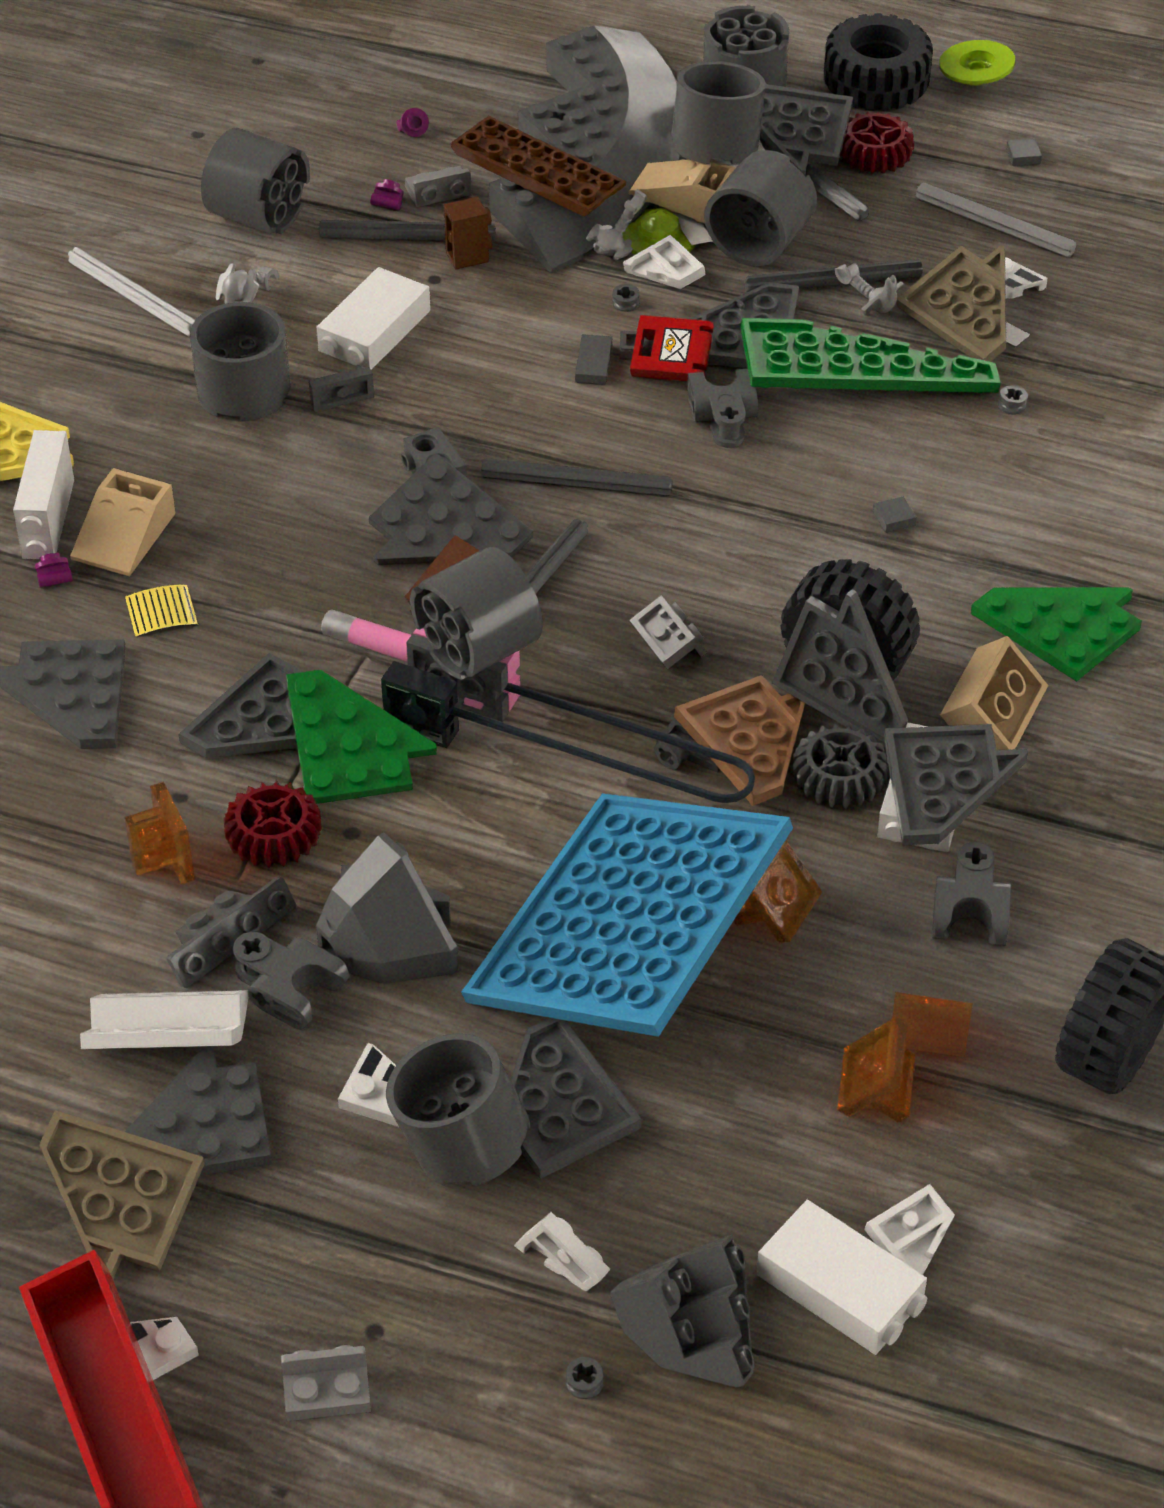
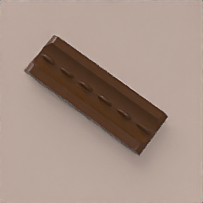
[451,116,626,216]

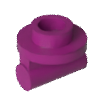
[396,108,429,137]
[370,179,404,211]
[35,553,73,588]

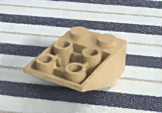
[629,159,735,223]
[70,468,175,577]

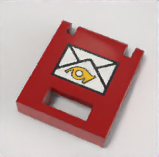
[630,315,714,381]

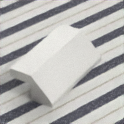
[80,990,249,1049]

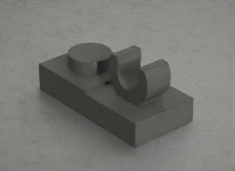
[309,365,374,412]

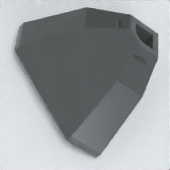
[316,832,459,983]
[610,1235,755,1387]

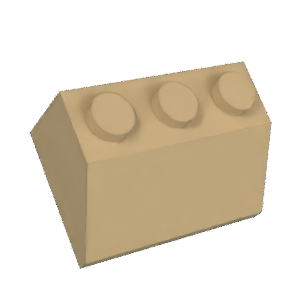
[940,636,1048,750]

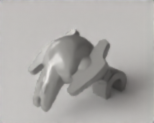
[586,189,647,260]
[215,263,279,304]
[835,263,904,315]

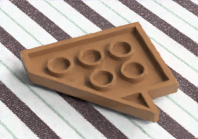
[674,675,806,806]

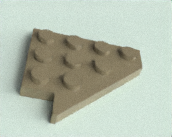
[897,245,1006,362]
[39,1110,205,1279]

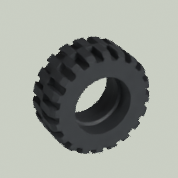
[824,13,933,111]
[780,559,920,681]
[1055,938,1164,1094]

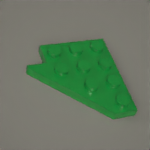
[971,587,1142,682]
[286,670,437,804]

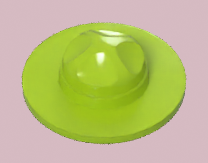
[939,40,1015,86]
[623,208,697,255]

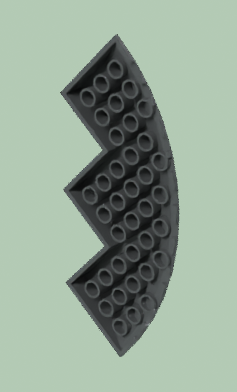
[489,26,681,274]

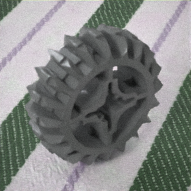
[793,723,889,809]

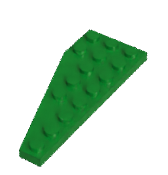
[740,318,1001,393]

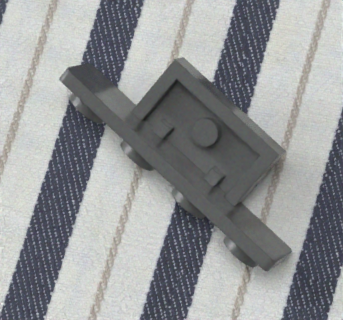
[167,877,297,988]

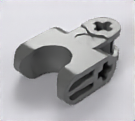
[688,369,758,448]
[931,842,1011,946]
[233,932,349,1030]

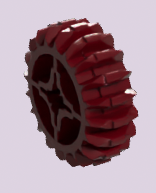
[840,111,915,174]
[224,780,322,868]

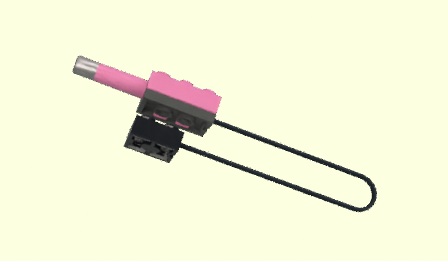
[321,609,755,803]

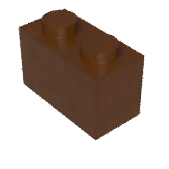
[444,196,493,270]

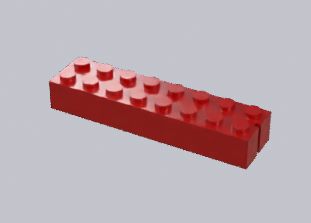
[19,1249,204,1508]

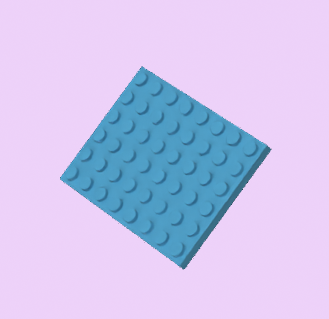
[461,793,793,1037]

